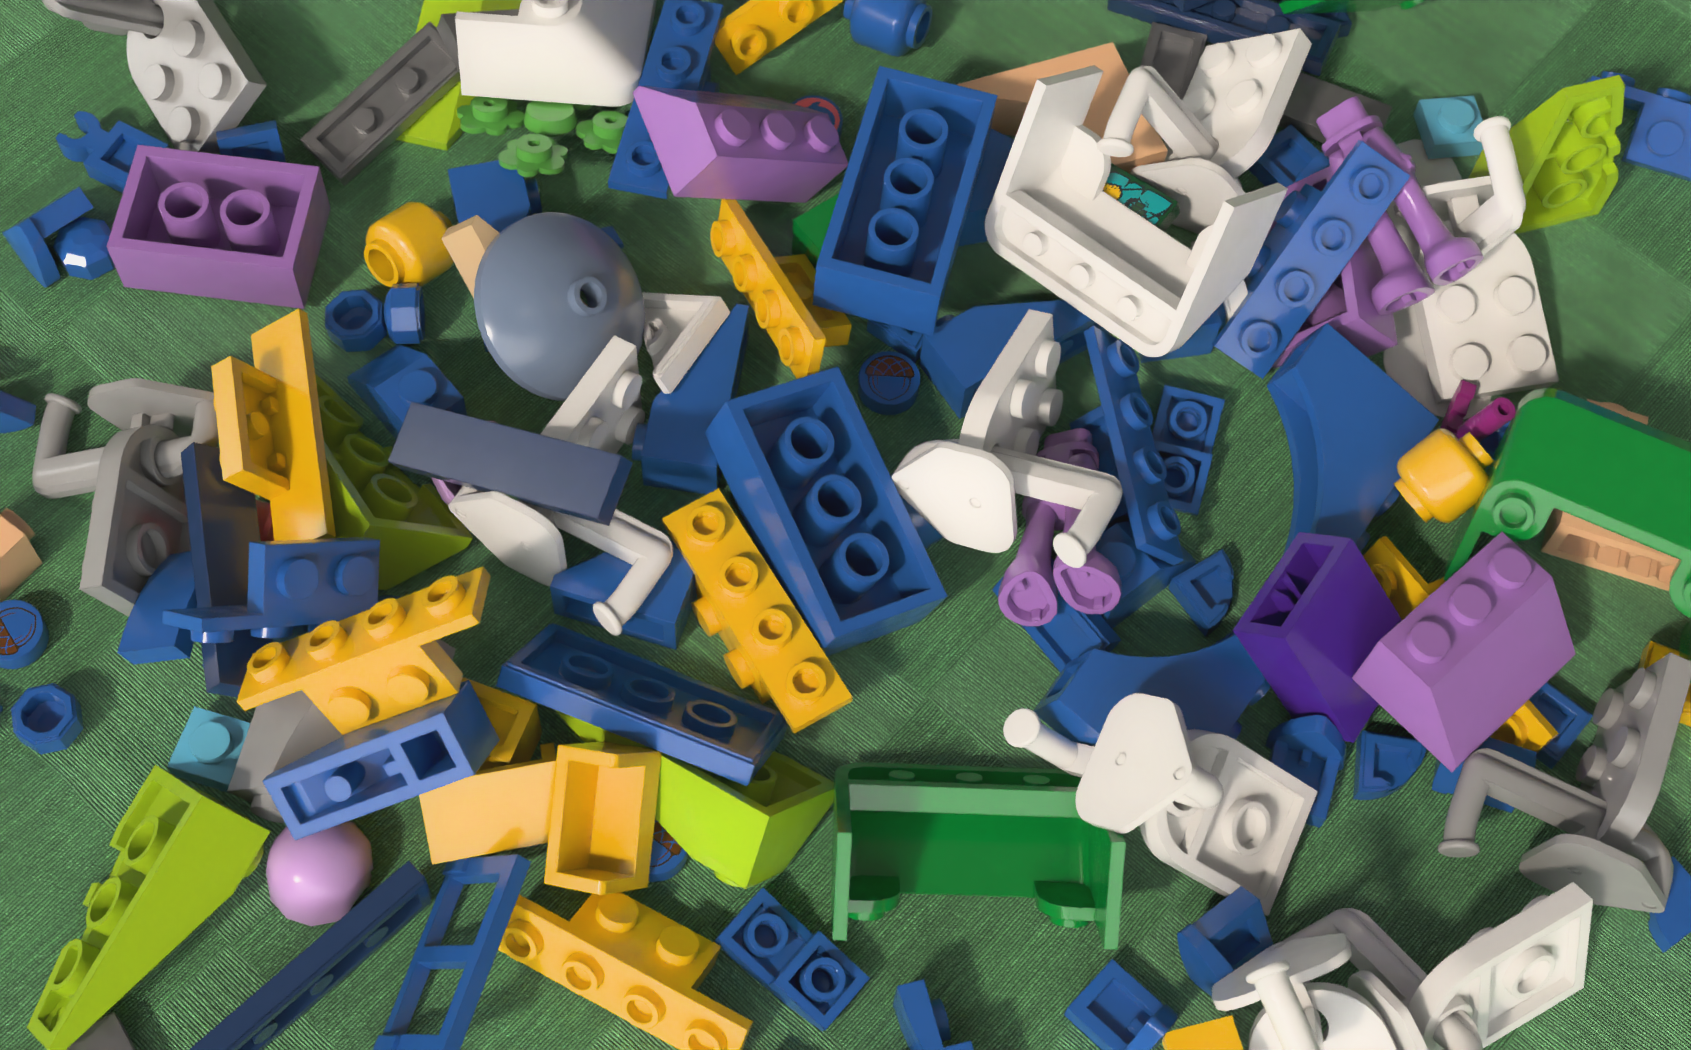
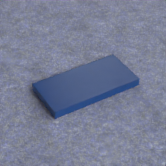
[496,623,788,786]

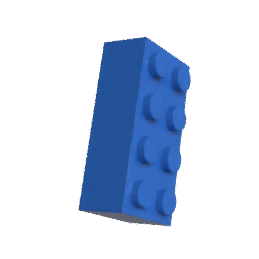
[812,66,998,336]
[704,367,947,656]

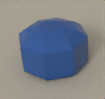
[53,217,115,280]
[384,283,425,344]
[325,289,387,352]
[11,683,84,755]

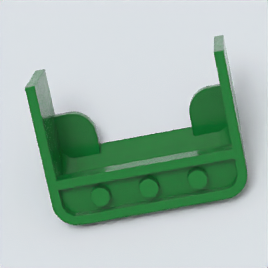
[1443,388,1691,684]
[831,762,1126,950]

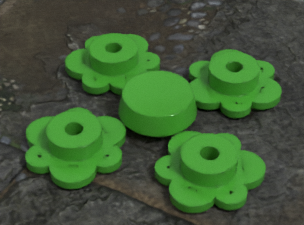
[457,97,628,177]

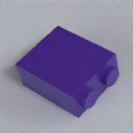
[1233,532,1402,743]

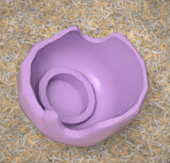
[266,821,373,926]

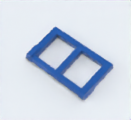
[372,854,531,1050]

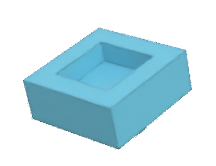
[1413,95,1483,159]
[167,706,251,793]

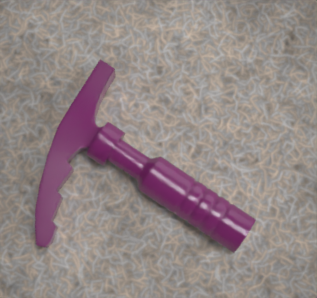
[1440,380,1516,443]

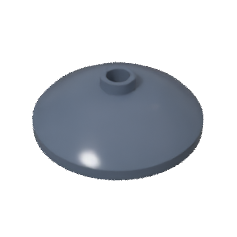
[474,212,645,401]

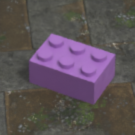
[107,145,331,309]

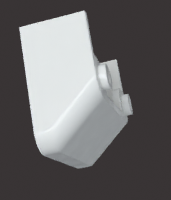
[455,0,657,107]
[985,65,1288,357]

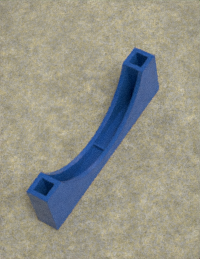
[1033,323,1439,802]

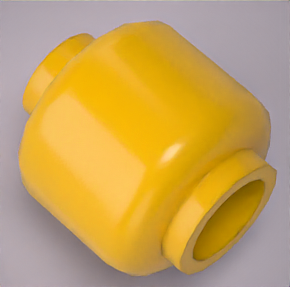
[364,201,454,287]
[1394,429,1494,523]

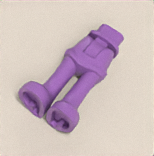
[1316,96,1484,315]
[998,428,1122,627]

